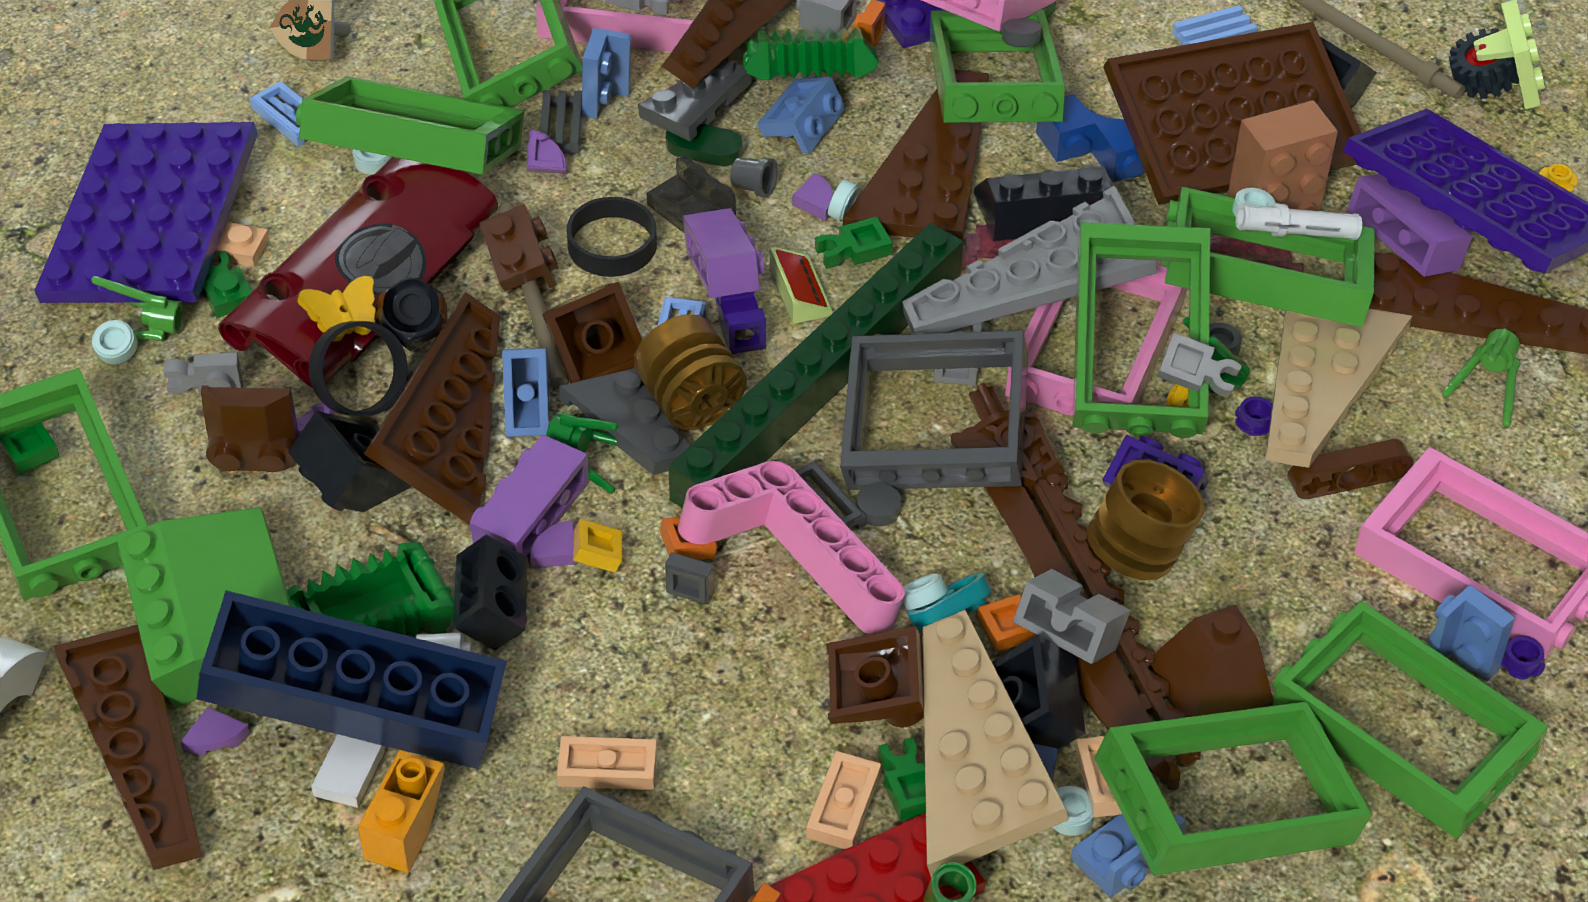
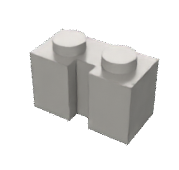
[1013,569,1131,664]

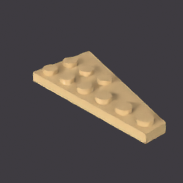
[1265,309,1412,468]
[923,610,1069,877]

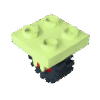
[1449,0,1545,109]

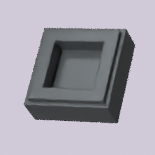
[665,552,714,604]

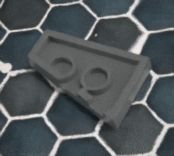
[638,59,752,141]
[558,368,689,475]

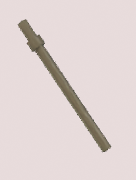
[1293,0,1465,99]
[498,202,568,389]

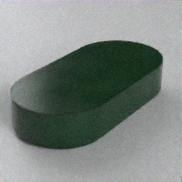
[666,124,742,166]

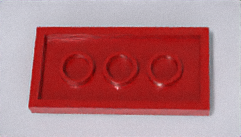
[769,813,986,902]

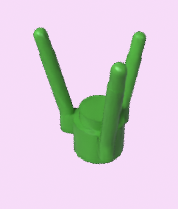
[91,276,183,342]
[1442,329,1521,427]

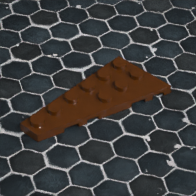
[843,69,989,240]
[364,292,500,525]

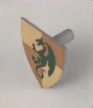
[269,0,351,61]

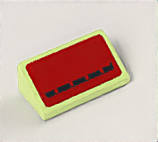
[769,247,833,324]

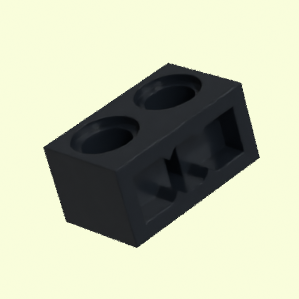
[453,534,528,650]

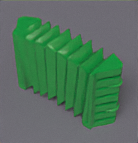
[743,27,879,80]
[287,542,454,638]

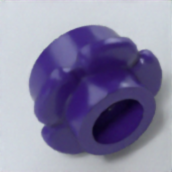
[1235,396,1272,436]
[1501,636,1545,680]

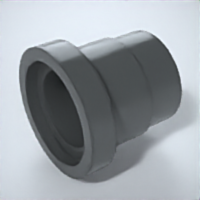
[730,157,778,198]

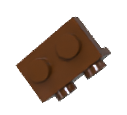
[480,204,559,292]

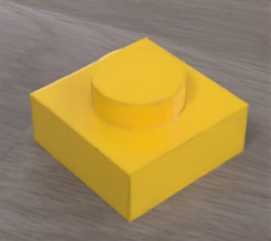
[573,518,622,573]

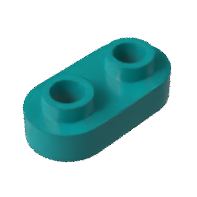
[907,572,992,631]

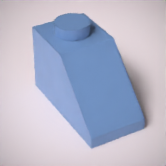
[502,347,549,437]

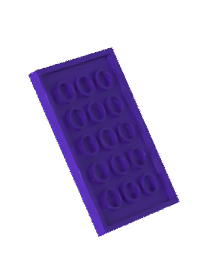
[1343,109,1588,273]
[34,121,258,303]

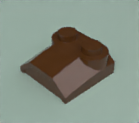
[201,385,299,472]
[826,626,924,728]

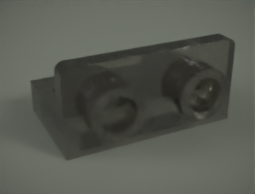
[646,154,736,234]

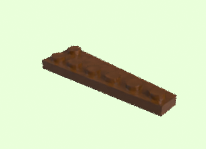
[662,0,795,89]
[1369,252,1588,354]
[54,625,202,870]

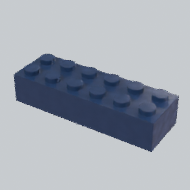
[197,590,507,769]

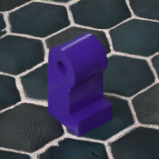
[715,291,766,354]

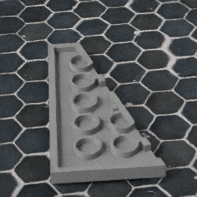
[902,186,1157,334]

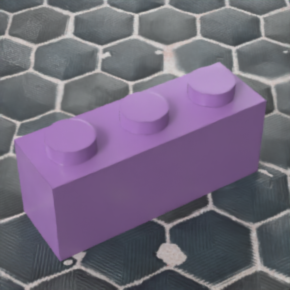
[1346,174,1473,277]
[683,208,764,298]
[469,434,589,560]

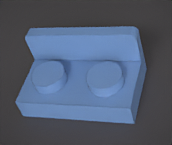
[582,27,632,119]
[757,77,845,153]
[1428,585,1515,681]
[1070,814,1187,898]

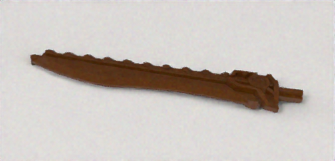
[951,383,1200,790]

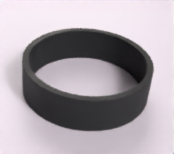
[566,197,657,277]
[309,321,408,416]

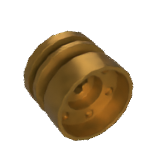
[634,315,747,430]
[1087,460,1205,580]

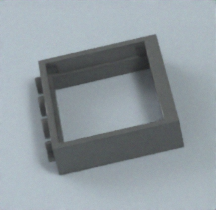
[840,329,1028,490]
[497,786,755,902]

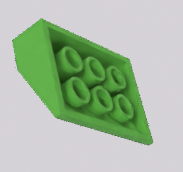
[117,507,292,708]

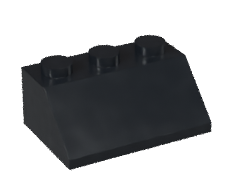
[974,166,1113,241]

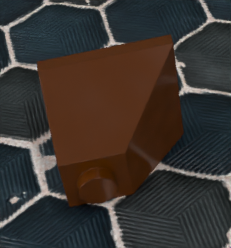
[542,282,642,383]
[1149,605,1273,718]

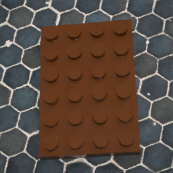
[1103,22,1361,205]

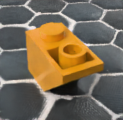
[358,750,445,873]

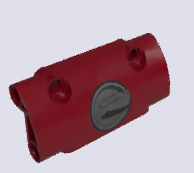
[218,157,498,388]

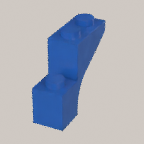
[1036,94,1145,182]

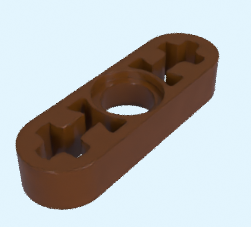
[1287,439,1414,499]

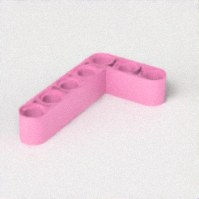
[678,461,905,635]

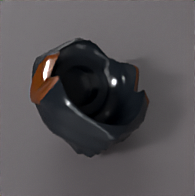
[375,277,447,351]

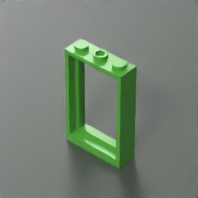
[434,0,582,108]
[929,10,1065,123]
[296,76,524,175]
[1159,187,1375,327]
[1072,222,1210,438]
[0,367,148,601]
[1272,600,1549,840]
[1094,702,1372,876]

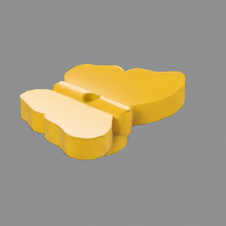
[297,276,376,342]

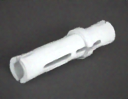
[1236,203,1362,240]

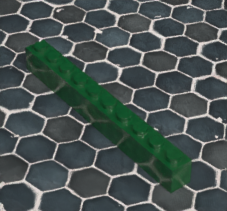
[668,223,963,508]

